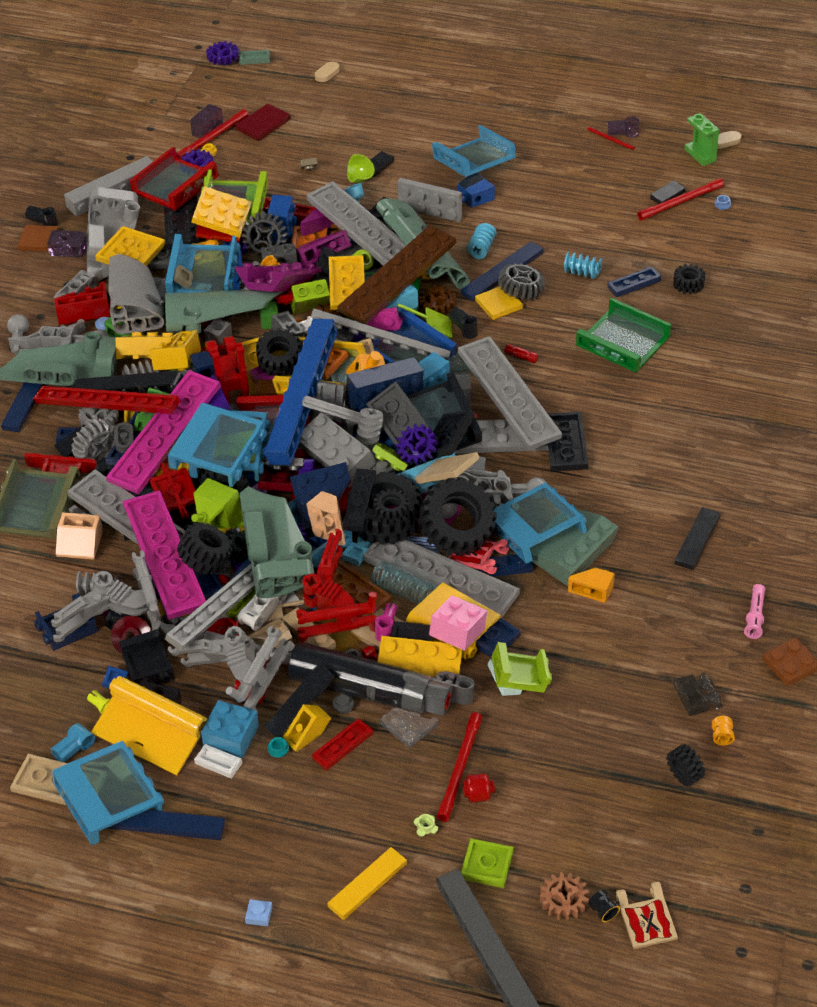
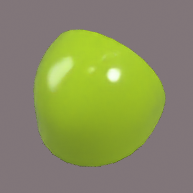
[347,154,375,183]

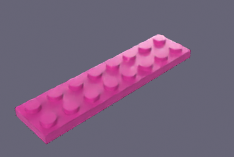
[106,370,221,494]
[122,490,206,620]

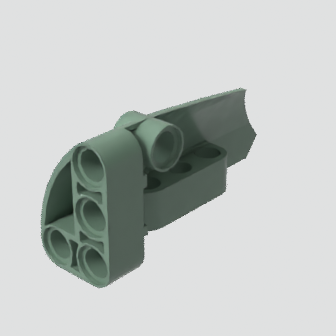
[165,290,285,333]

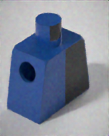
[457,173,495,207]

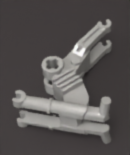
[51,551,161,642]
[168,626,295,715]

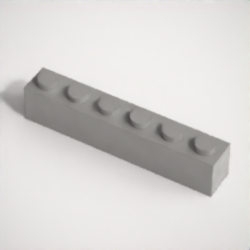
[64,156,159,217]

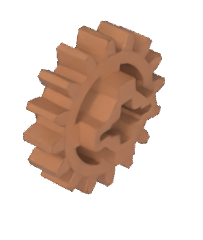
[540,872,589,921]

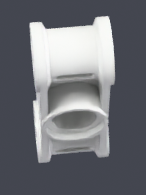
[237,594,287,631]

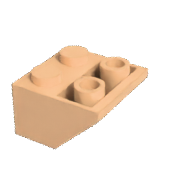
[306,491,346,546]
[56,512,103,560]

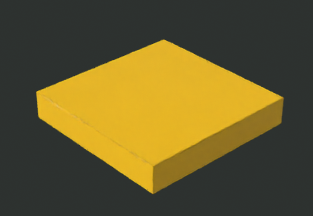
[475,287,523,320]

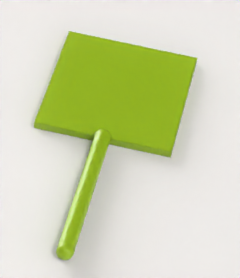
[397,303,453,339]

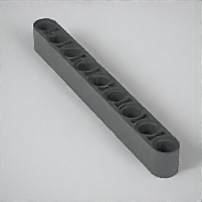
[436,869,540,1007]

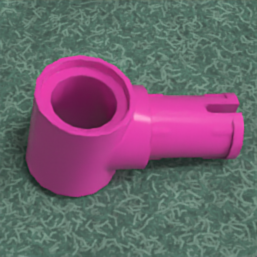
[375,603,398,642]

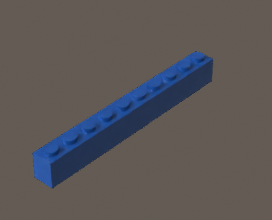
[264,319,338,465]

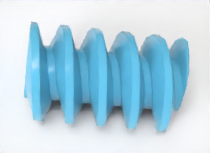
[467,223,497,260]
[564,251,602,279]

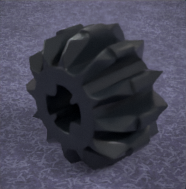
[225,527,248,561]

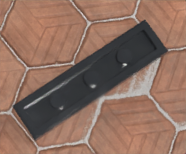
[675,507,720,570]
[264,663,335,738]

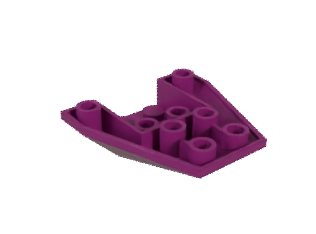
[236,262,322,292]

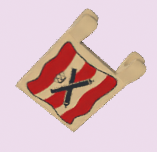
[615,882,678,949]

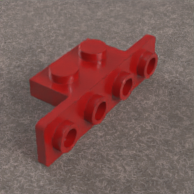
[24,453,98,485]

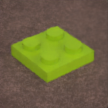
[372,442,411,472]

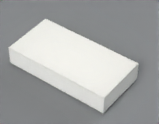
[194,744,242,779]

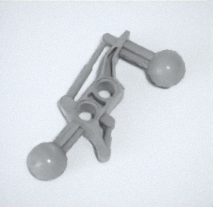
[7,314,110,355]
[439,469,548,519]

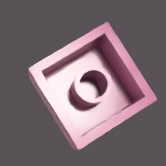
[429,595,487,651]

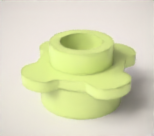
[414,814,438,836]

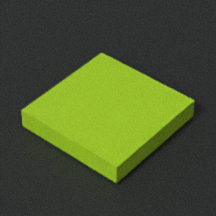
[461,838,514,888]

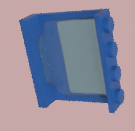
[372,309,457,364]

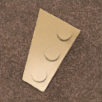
[248,617,292,648]

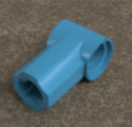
[51,723,95,762]

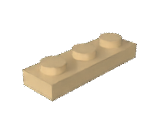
[282,607,336,649]

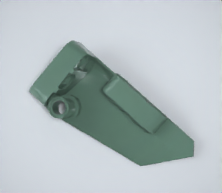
[0,332,118,386]
[240,486,314,598]

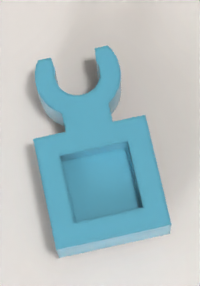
[342,537,373,566]

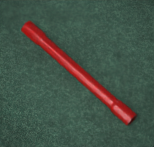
[176,109,249,159]
[637,178,724,221]
[436,712,483,822]

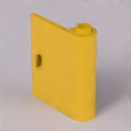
[406,582,501,660]

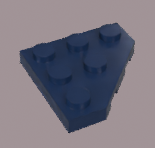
[290,462,351,532]

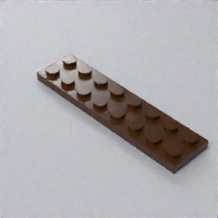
[337,225,457,325]

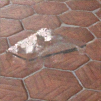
[380,707,439,748]

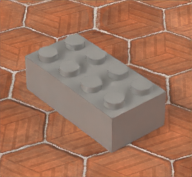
[298,412,377,488]

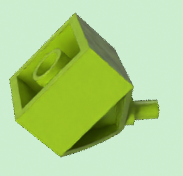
[192,478,243,529]

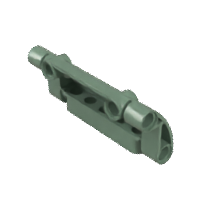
[376,199,470,289]

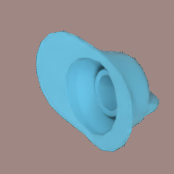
[344,182,364,203]

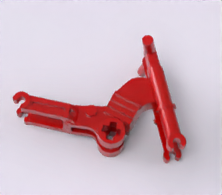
[200,336,250,404]
[296,529,377,641]

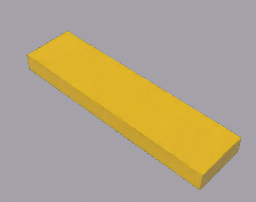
[327,847,407,920]

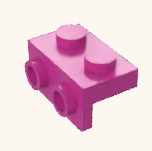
[366,307,403,331]

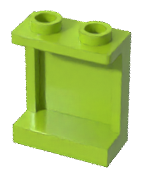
[290,279,330,315]
[491,642,552,693]

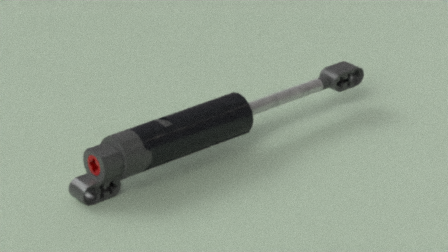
[160,614,474,716]

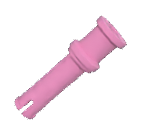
[744,584,765,639]

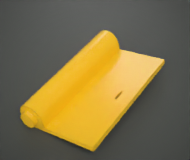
[91,676,207,776]

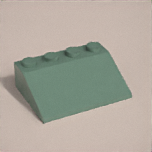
[530,508,619,586]

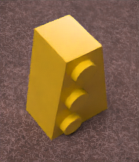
[150,330,201,371]
[115,332,173,359]

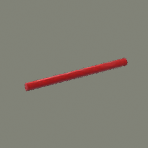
[587,127,635,150]

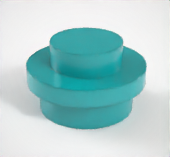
[268,737,289,758]

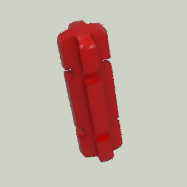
[504,344,539,363]

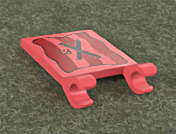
[448,539,510,574]

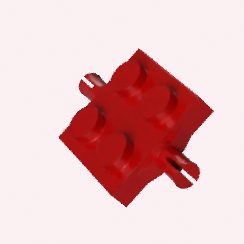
[150,462,196,519]

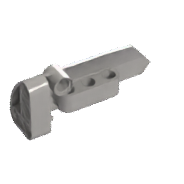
[86,187,140,282]
[109,254,166,334]

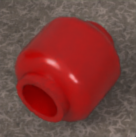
[463,773,495,803]

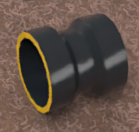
[588,890,620,922]

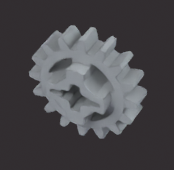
[78,407,119,426]

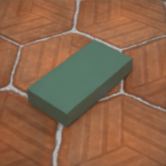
[240,50,270,65]

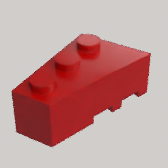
[54,282,111,325]

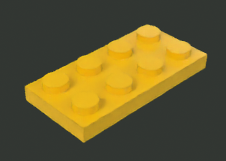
[329,255,365,310]
[378,636,463,678]

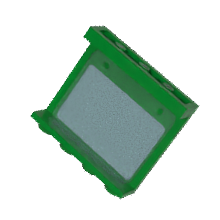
[576,298,671,373]

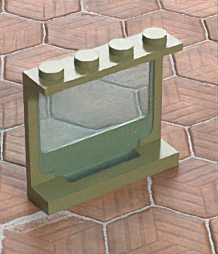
[0,459,81,540]

